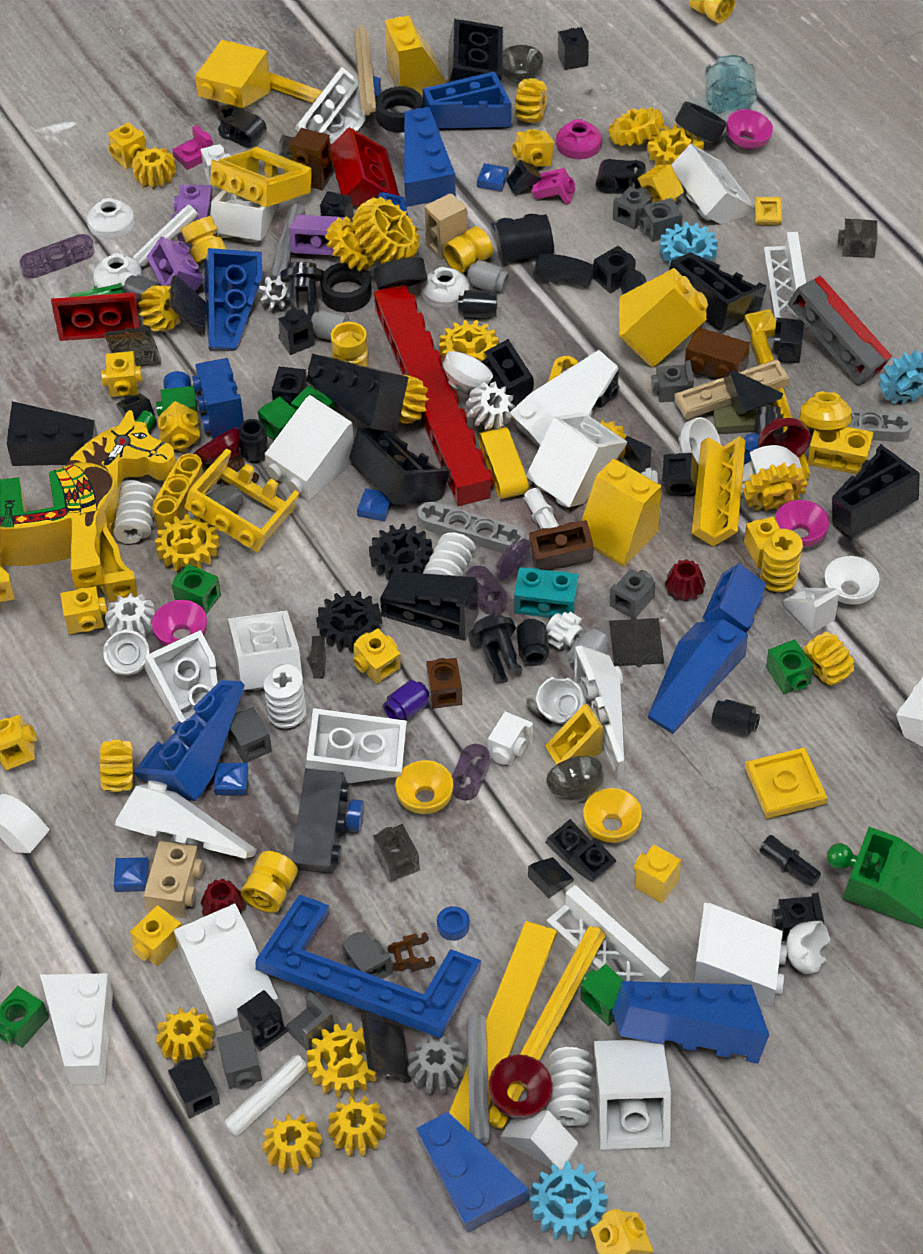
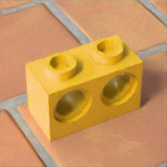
[808,427,874,475]

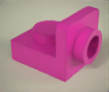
[172,125,213,170]
[532,168,576,204]

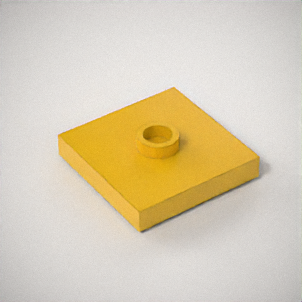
[745,747,828,819]

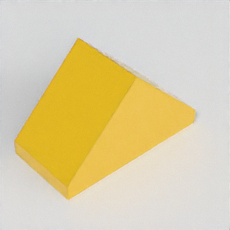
[545,704,603,770]

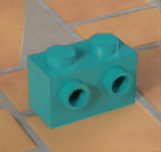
[514,567,579,618]

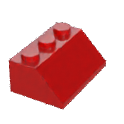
[331,127,400,207]
[51,293,141,341]

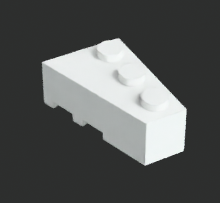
[40,973,113,1085]

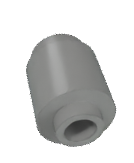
[467,260,509,293]
[311,310,352,340]
[567,629,609,671]

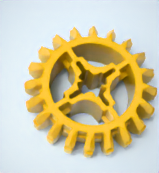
[351,197,421,264]

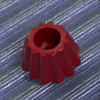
[664,559,706,601]
[200,878,246,916]

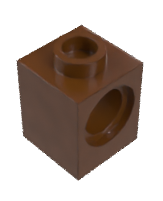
[426,657,462,709]

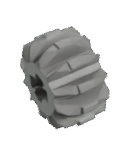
[408,1035,465,1095]

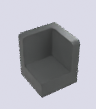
[286,992,334,1051]

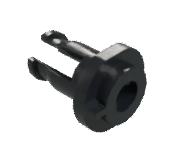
[280,262,324,320]
[468,614,523,683]

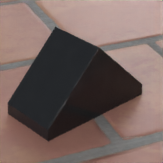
[723,369,784,416]

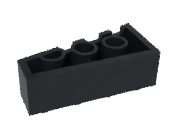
[306,354,409,433]

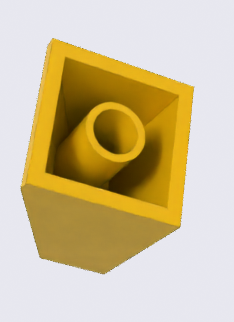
[385,15,447,95]
[195,39,271,108]
[619,268,708,367]
[582,458,662,567]

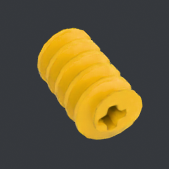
[760,529,803,592]

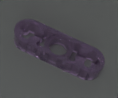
[19,234,95,278]

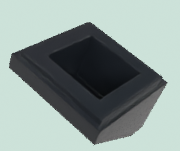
[506,159,542,194]
[116,394,155,421]
[624,436,652,474]
[528,857,574,898]

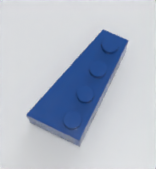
[404,107,456,207]
[612,981,769,1064]

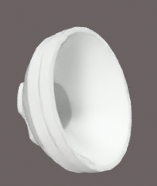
[87,198,135,239]
[94,254,143,288]
[421,267,470,309]
[443,351,493,393]
[678,417,721,465]
[824,556,880,605]

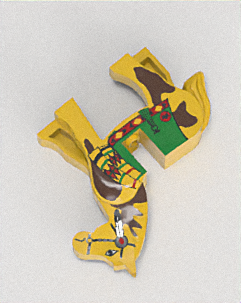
[0,410,176,602]

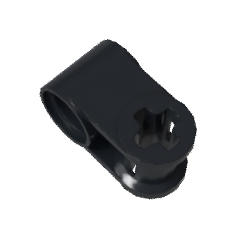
[217,105,267,148]
[595,159,646,194]

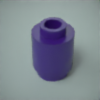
[383,680,429,721]

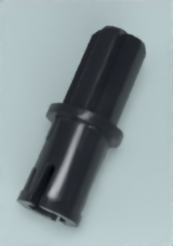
[759,835,821,886]

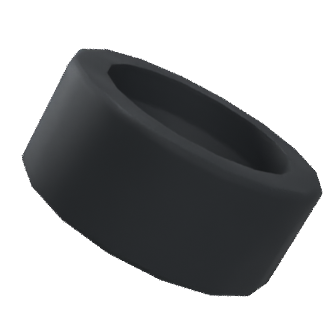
[376,86,423,132]
[675,101,726,143]
[373,257,428,290]
[320,262,372,313]

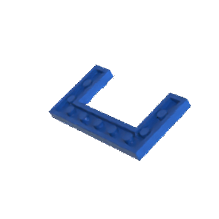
[255,894,481,1038]

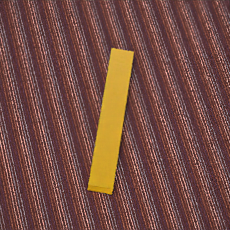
[449,921,557,1132]

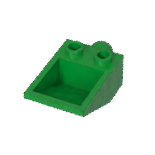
[827,826,923,929]

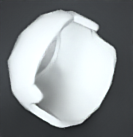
[103,629,150,676]
[535,677,587,724]
[786,921,830,974]

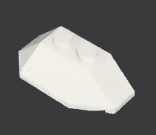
[295,67,366,144]

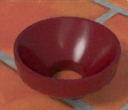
[758,417,811,457]
[193,427,240,465]
[489,1054,553,1119]

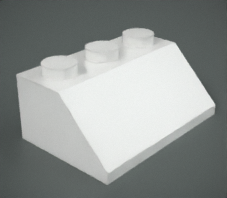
[672,144,754,224]

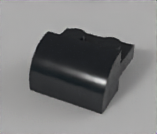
[490,213,555,262]
[481,339,534,407]

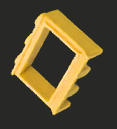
[211,146,312,207]
[184,448,300,553]

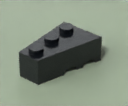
[669,252,767,330]
[6,401,98,466]
[349,428,450,505]
[832,444,920,538]
[380,571,478,641]
[291,768,351,874]

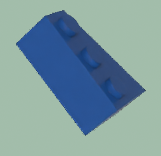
[422,71,512,128]
[192,358,244,439]
[416,1112,530,1233]

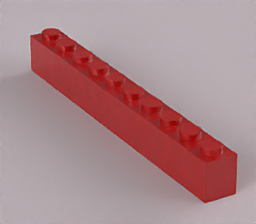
[374,284,494,507]

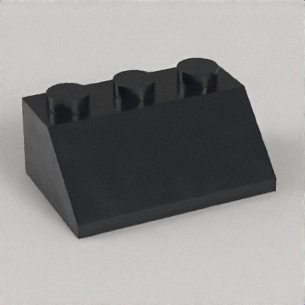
[447,18,503,83]

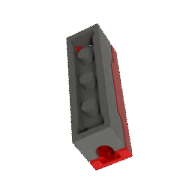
[787,275,892,385]

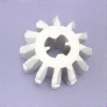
[465,381,515,431]
[105,592,155,638]

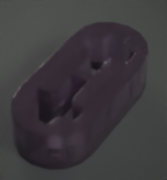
[465,566,507,615]
[452,744,490,801]

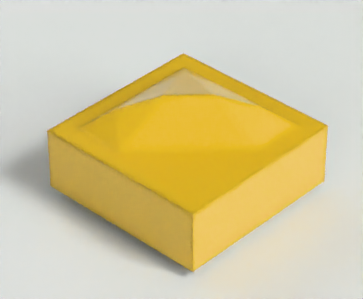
[754,197,782,225]
[744,309,776,337]

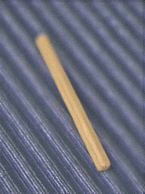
[354,25,376,115]

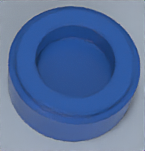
[347,799,364,832]
[437,906,470,941]

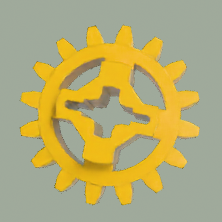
[608,107,665,146]
[647,124,704,165]
[325,216,378,271]
[439,320,499,362]
[743,462,808,512]
[155,514,220,571]
[307,1023,381,1098]

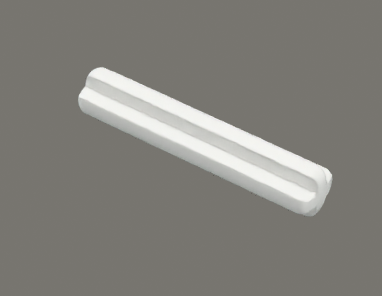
[133,205,198,267]
[225,1055,308,1136]

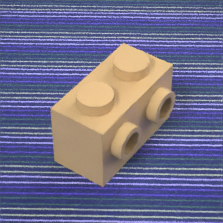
[425,193,468,260]
[143,841,204,918]

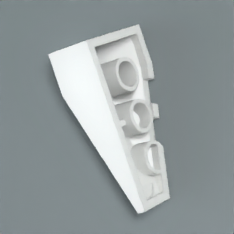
[510,350,619,447]
[144,630,229,755]
[574,645,624,780]
[115,780,257,859]

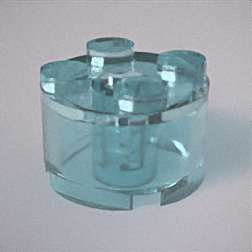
[704,55,757,114]

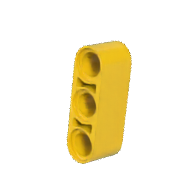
[478,427,529,500]
[152,453,204,530]

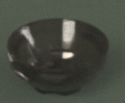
[503,45,544,83]
[546,756,604,804]

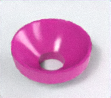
[726,109,773,150]
[556,119,602,159]
[775,500,829,547]
[152,600,207,646]

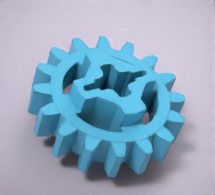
[659,222,718,266]
[878,350,923,405]
[530,1161,608,1241]

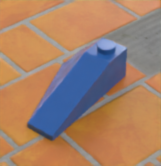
[204,248,262,350]
[648,619,748,734]
[133,680,245,801]

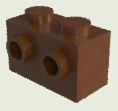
[289,127,333,191]
[685,327,750,379]
[529,520,594,570]

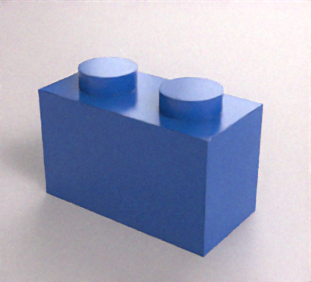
[703,563,766,633]

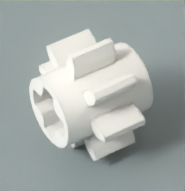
[257,276,289,310]
[546,612,584,650]

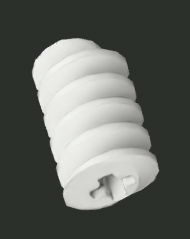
[113,480,156,544]
[423,532,476,576]
[263,664,307,729]
[546,1047,592,1127]

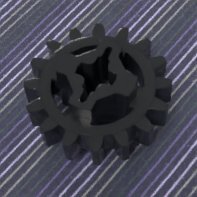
[369,524,433,580]
[316,590,382,651]

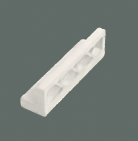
[763,232,808,328]
[546,885,670,982]

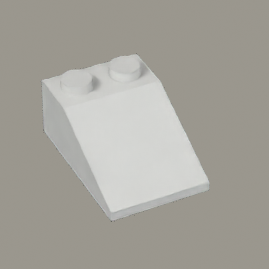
[210,190,278,243]
[228,610,302,691]
[304,708,407,783]
[174,904,279,1029]

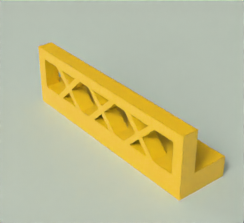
[691,436,746,547]

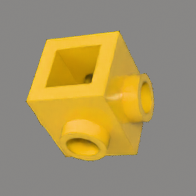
[108,122,147,170]
[512,129,555,167]
[101,351,142,397]
[158,401,200,453]
[60,586,107,635]
[353,628,401,684]
[0,714,37,770]
[591,1209,654,1254]

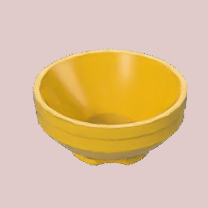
[799,391,852,430]
[395,760,453,814]
[583,788,642,843]

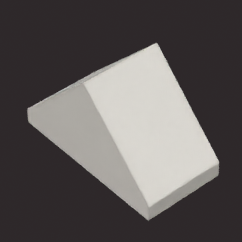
[782,587,839,634]
[500,1110,578,1170]

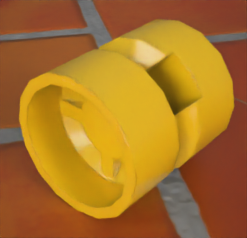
[689,0,736,24]
[180,216,226,264]
[443,226,493,273]
[331,322,369,366]
[241,851,298,913]

